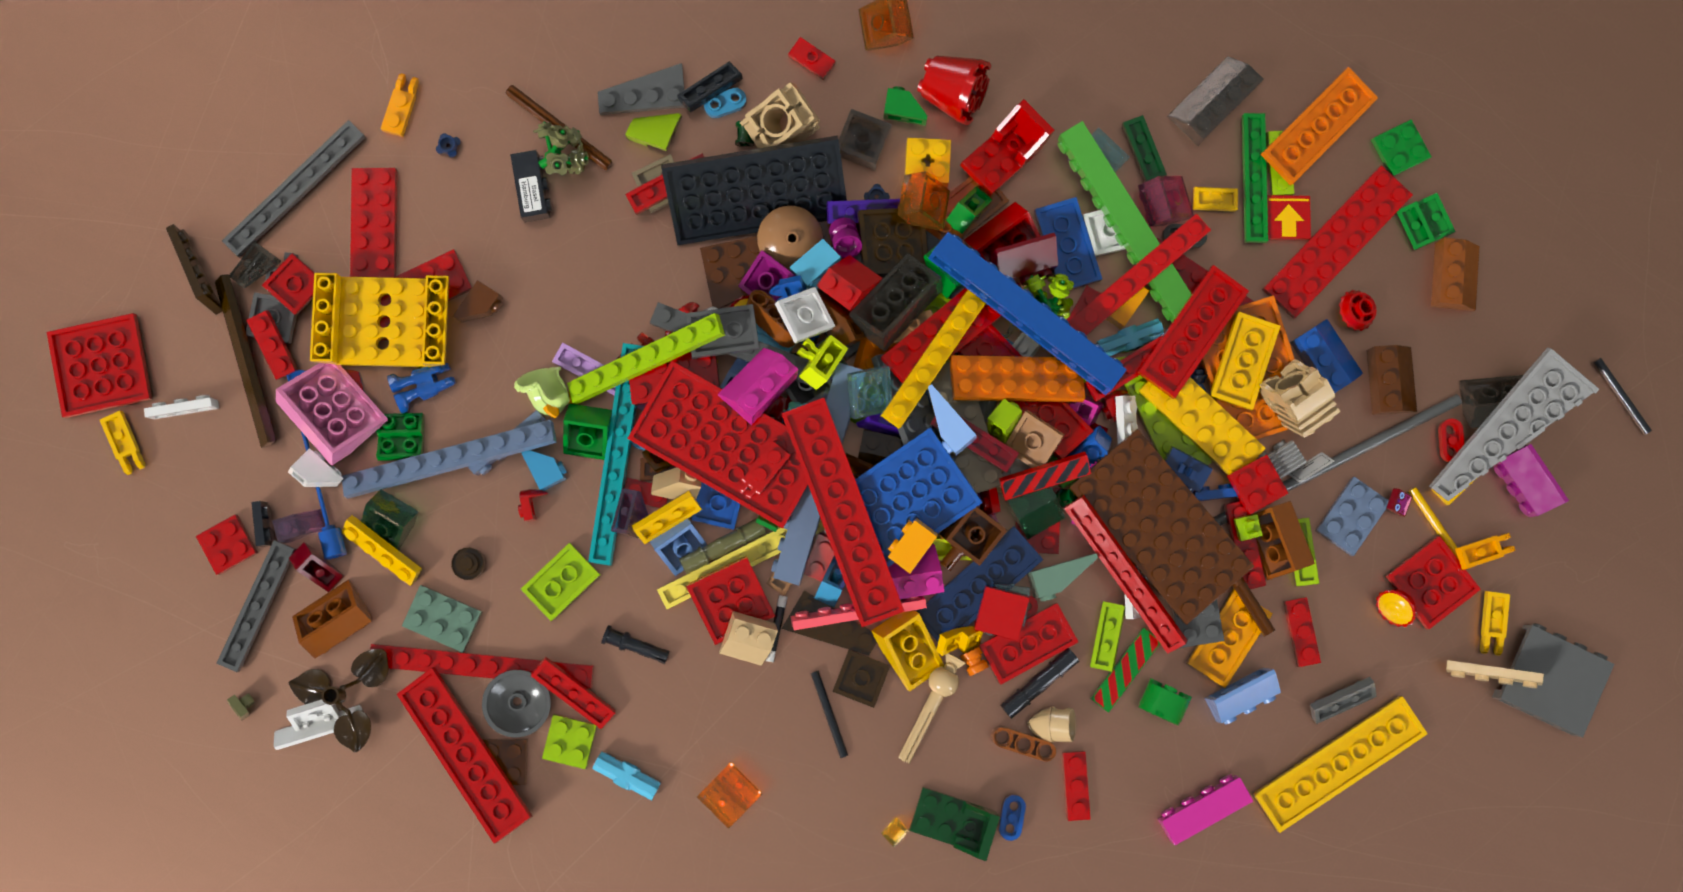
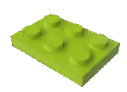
[521,543,601,621]

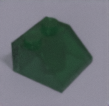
[1005,487,1066,540]
[361,489,419,550]

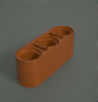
[746,290,795,348]
[991,726,1056,762]

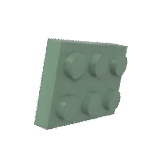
[402,585,483,653]

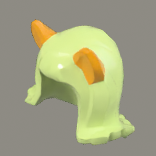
[514,367,573,418]

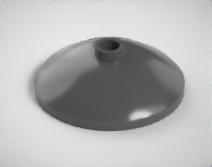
[482,669,551,738]

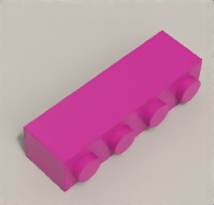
[1158,774,1253,845]

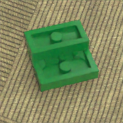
[1396,193,1456,250]

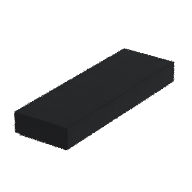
[677,61,743,113]

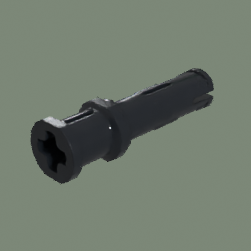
[601,625,670,664]

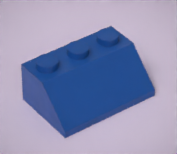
[1290,319,1364,393]

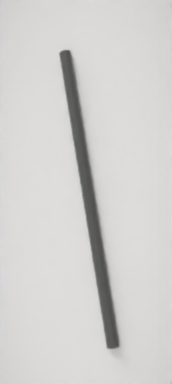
[1213,394,1462,526]

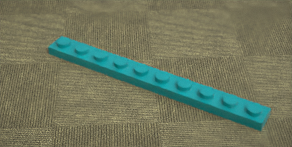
[588,343,644,566]

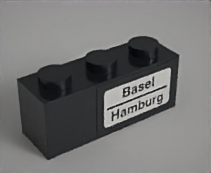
[510,150,553,222]

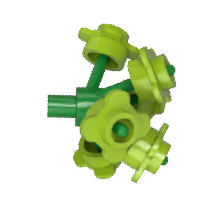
[1023,274,1074,319]

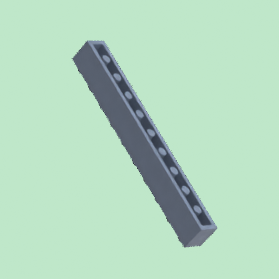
[771,363,865,586]

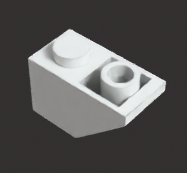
[288,448,344,487]

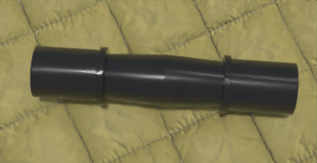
[1000,648,1080,719]

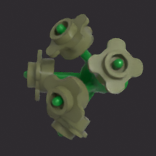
[533,121,589,175]

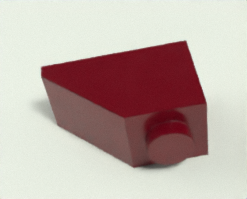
[289,542,343,592]

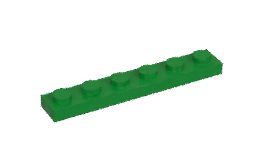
[1242,113,1268,243]

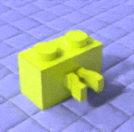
[796,335,848,390]

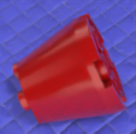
[917,55,991,125]

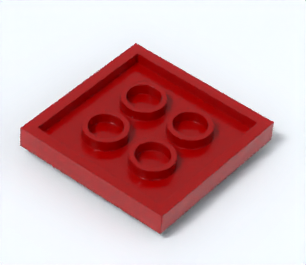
[1385,536,1481,629]
[686,556,775,645]

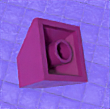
[738,250,796,301]

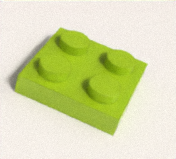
[542,714,597,769]

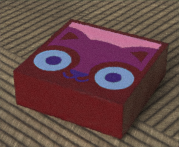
[1386,488,1413,517]

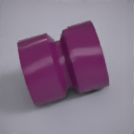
[829,217,862,259]

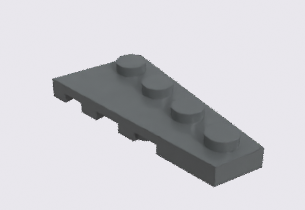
[598,63,686,115]

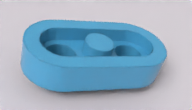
[704,88,747,118]

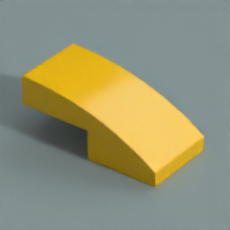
[936,626,983,656]

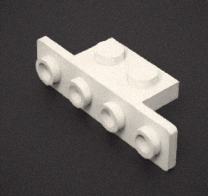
[274,700,362,750]

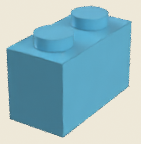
[790,239,841,290]

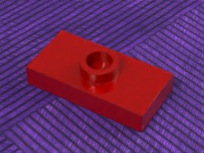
[788,37,836,80]

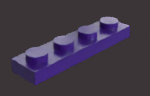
[827,198,914,224]

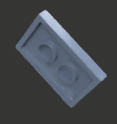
[1315,477,1389,556]

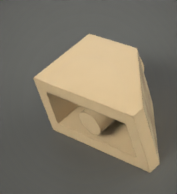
[651,467,702,500]

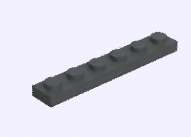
[216,540,297,672]

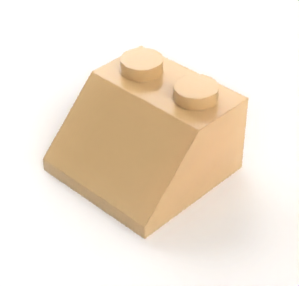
[719,611,778,666]

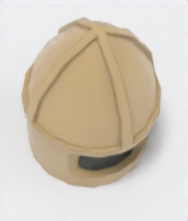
[1027,706,1076,743]

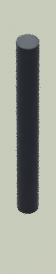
[1593,358,1652,435]
[810,670,848,758]

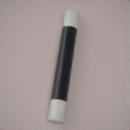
[765,595,788,662]

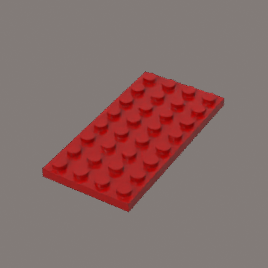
[627,360,808,529]

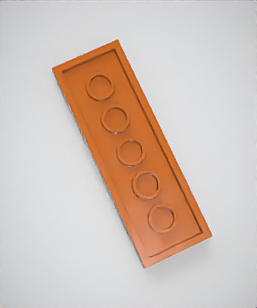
[1260,67,1378,185]
[949,355,1086,402]

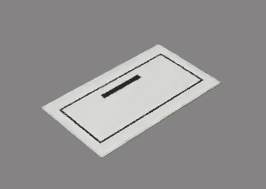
[1288,452,1334,483]

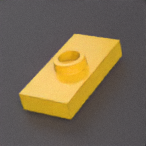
[1193,187,1238,212]

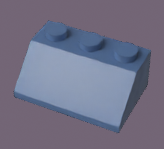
[1204,668,1281,725]

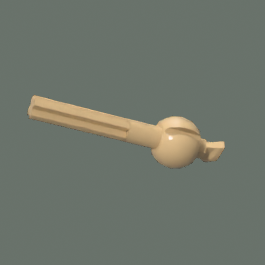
[898,653,966,764]

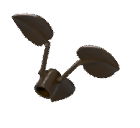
[288,649,389,752]

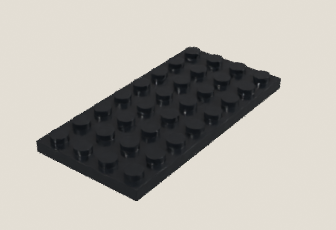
[661,135,847,246]

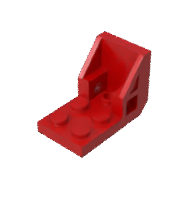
[960,99,1055,196]

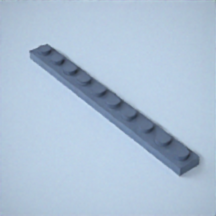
[341,420,557,499]

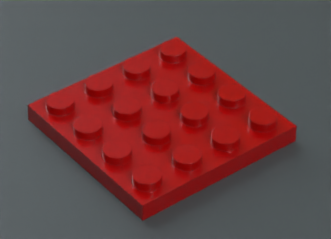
[46,313,153,418]

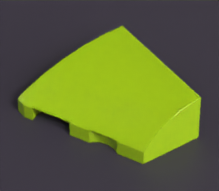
[625,113,682,151]

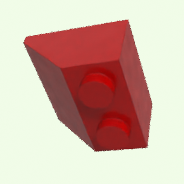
[817,255,884,316]

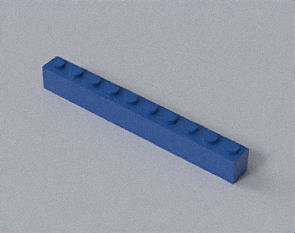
[928,232,1127,395]

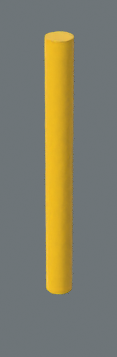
[1408,487,1459,560]

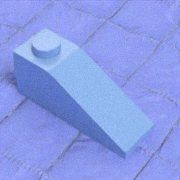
[928,384,977,456]

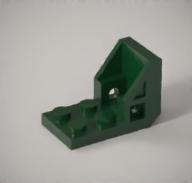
[909,787,1000,861]

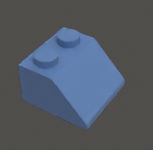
[650,518,708,576]

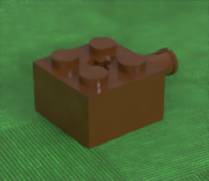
[940,507,1008,571]

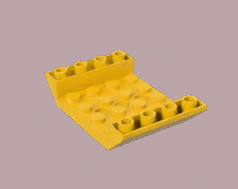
[310,273,449,367]

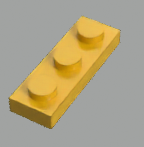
[632,491,702,544]

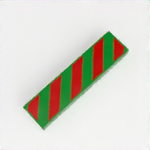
[1090,628,1160,713]

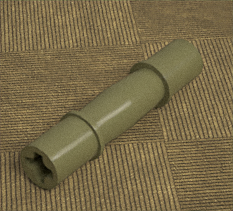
[679,518,766,574]

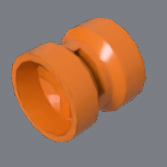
[960,646,989,676]

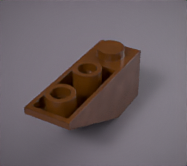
[817,289,867,348]

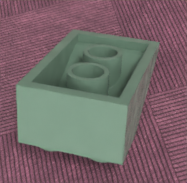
[1027,554,1098,601]

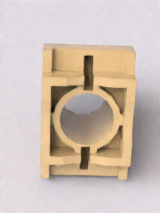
[740,82,820,148]
[1259,359,1340,438]

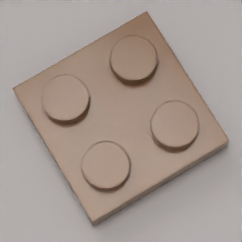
[1005,410,1065,468]

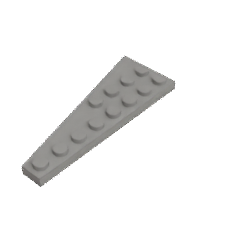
[1429,347,1599,501]

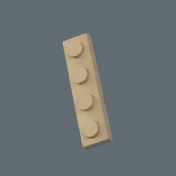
[1446,660,1544,688]

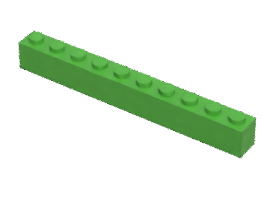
[1057,121,1191,322]

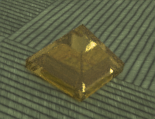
[881,817,910,847]

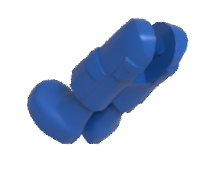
[387,363,456,414]

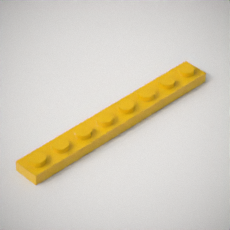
[881,289,986,429]

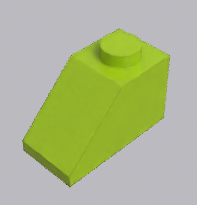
[987,399,1022,444]

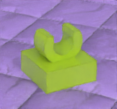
[1233,513,1263,541]

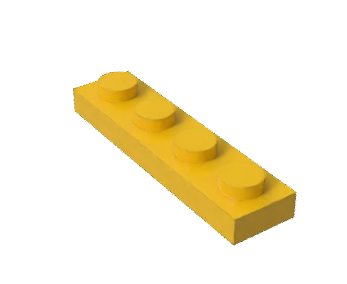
[342,515,422,586]

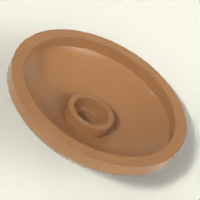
[757,206,823,270]

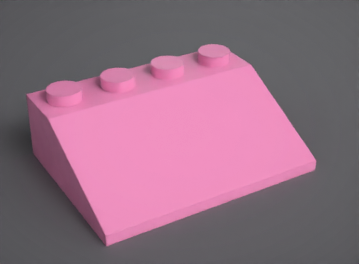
[276,363,388,466]

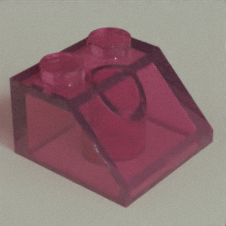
[1138,176,1194,227]

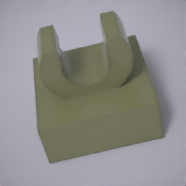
[227,693,255,721]

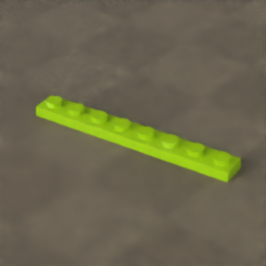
[567,313,725,404]

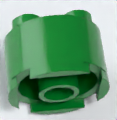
[1138,678,1192,726]

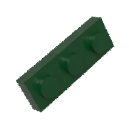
[1122,115,1167,184]

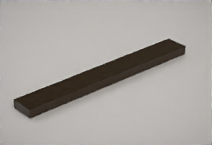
[215,274,276,448]

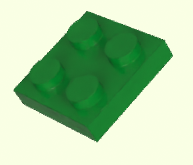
[1371,119,1432,177]

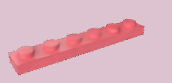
[791,596,927,630]

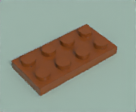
[924,176,1009,241]

